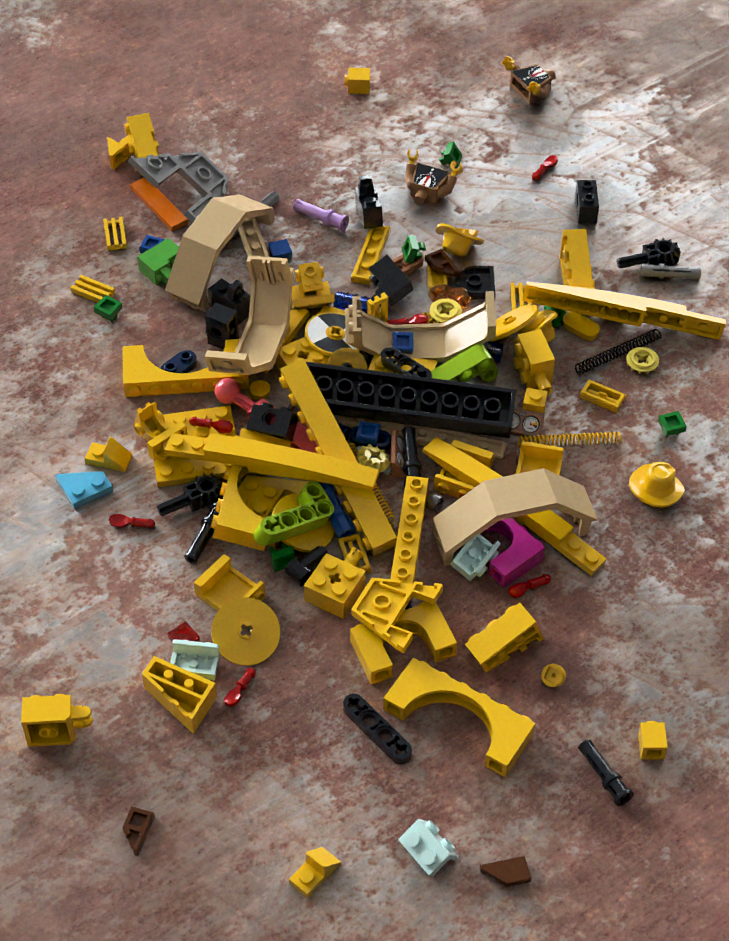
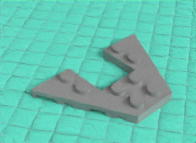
[127,152,229,223]

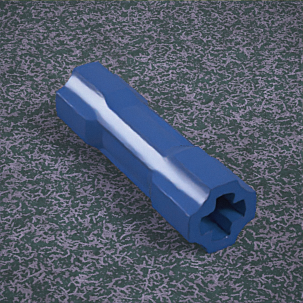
[318,482,356,538]

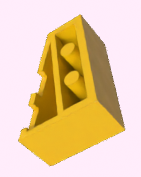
[124,113,159,176]
[465,602,545,672]
[142,656,217,734]

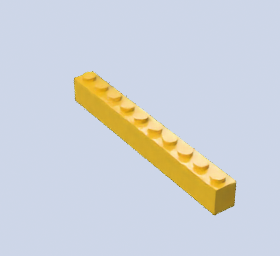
[279,358,397,556]

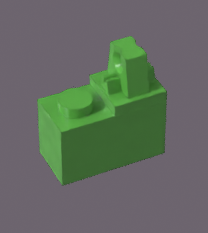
[137,238,179,285]

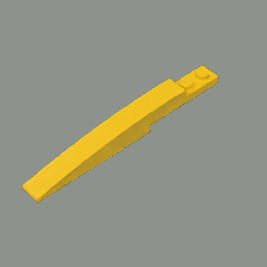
[522,282,726,340]
[164,433,379,490]
[422,437,606,577]

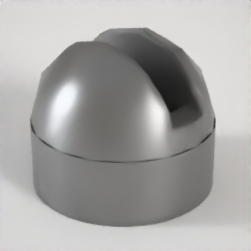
[426,493,444,512]

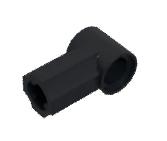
[285,546,329,587]

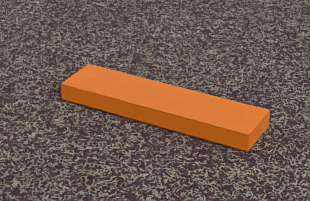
[130,178,188,232]

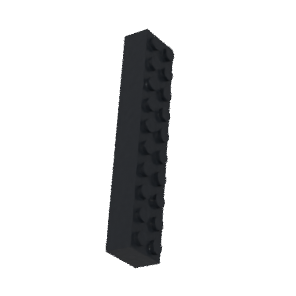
[306,362,516,438]

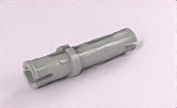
[640,263,701,280]

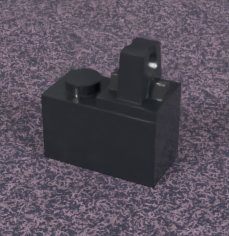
[355,175,383,229]
[368,255,414,307]
[208,278,250,324]

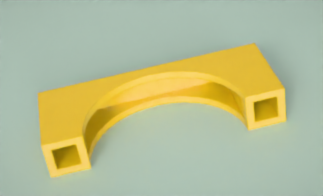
[123,339,249,397]
[210,428,291,551]
[383,658,535,778]

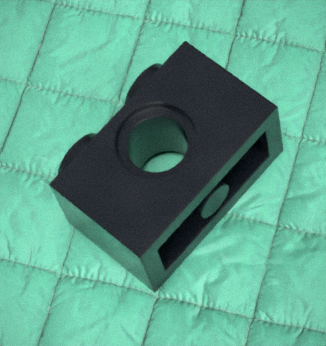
[575,180,599,224]
[204,303,239,350]
[246,402,299,441]

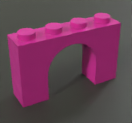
[483,518,545,588]

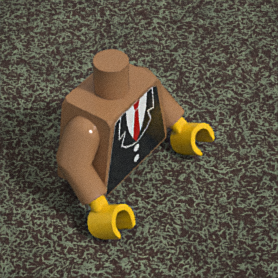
[502,56,556,104]
[405,149,463,205]

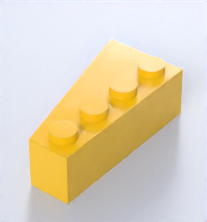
[559,229,595,315]

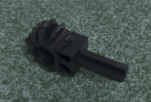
[617,238,681,268]
[157,472,223,516]

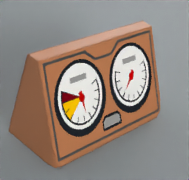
[511,408,544,437]
[391,429,405,476]

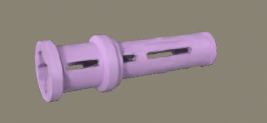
[293,199,349,232]

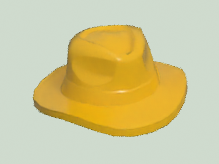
[435,223,485,256]
[512,310,558,343]
[629,462,685,508]

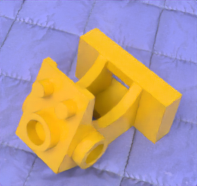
[291,262,331,302]
[133,402,187,461]

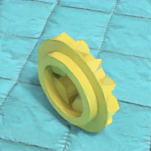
[429,299,462,323]
[626,347,659,374]
[357,444,391,472]

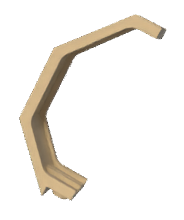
[165,195,275,312]
[205,256,294,375]
[345,291,496,362]
[432,468,598,566]

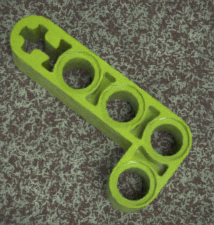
[431,344,499,383]
[254,481,334,546]

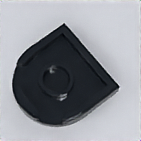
[455,266,495,299]

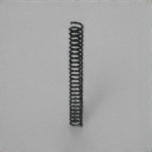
[575,328,662,375]

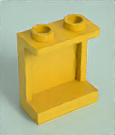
[434,439,494,499]
[516,441,564,475]
[194,554,265,611]

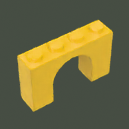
[350,602,457,685]

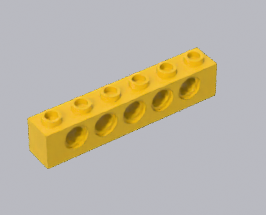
[391,476,428,600]

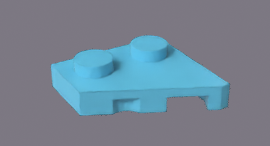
[55,471,113,509]

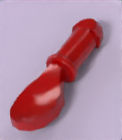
[532,155,558,181]
[387,314,428,325]
[189,417,233,433]
[109,514,155,529]
[508,574,551,598]
[224,668,256,707]

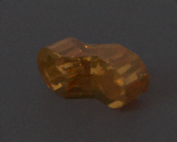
[428,284,471,308]

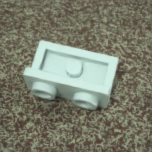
[450,534,501,581]
[170,639,220,681]
[398,819,458,877]

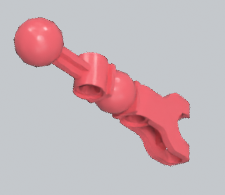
[214,378,317,453]

